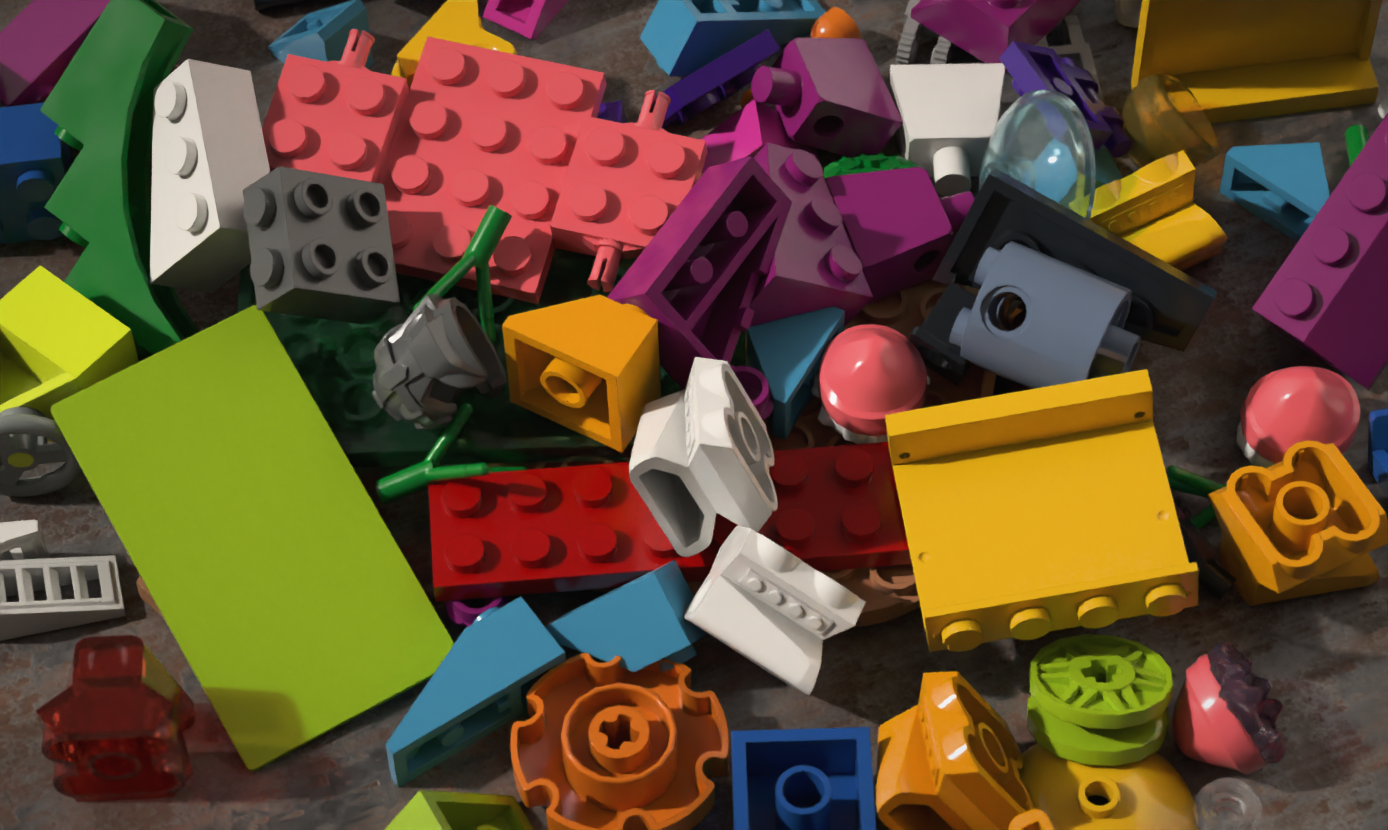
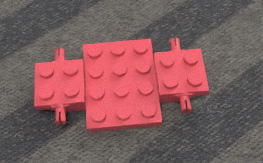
[262,29,708,304]

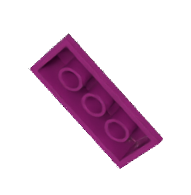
[1252,113,1388,391]

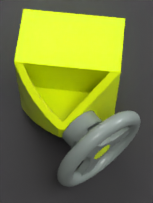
[0,265,139,497]

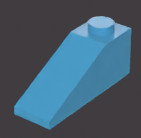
[640,0,826,77]
[385,596,566,788]

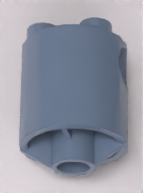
[949,241,1141,389]

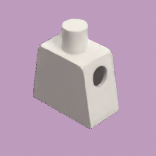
[889,63,1005,197]

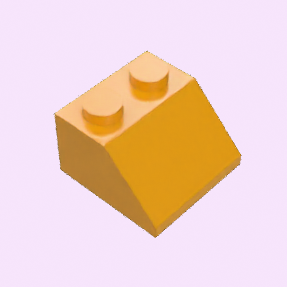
[502,295,661,453]

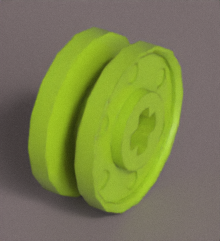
[1027,634,1173,766]

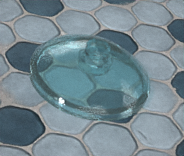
[979,90,1096,220]

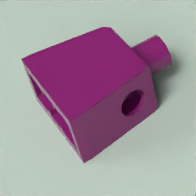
[751,37,903,158]
[825,167,975,305]

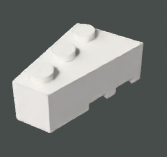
[150,59,270,293]

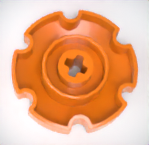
[510,653,729,830]

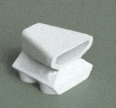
[629,357,778,557]
[683,525,865,695]

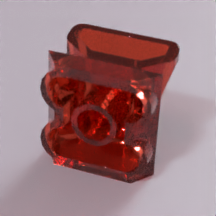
[36,635,196,802]

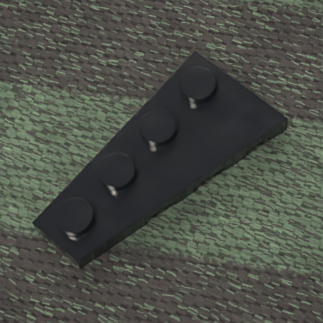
[932,168,1218,352]

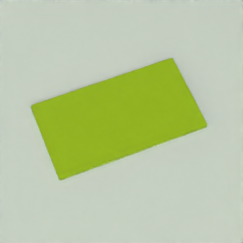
[50,305,454,772]

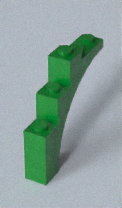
[39,0,200,359]

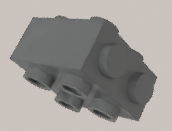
[243,166,400,325]

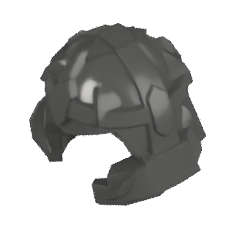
[372,294,507,430]

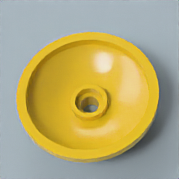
[1018,743,1198,830]

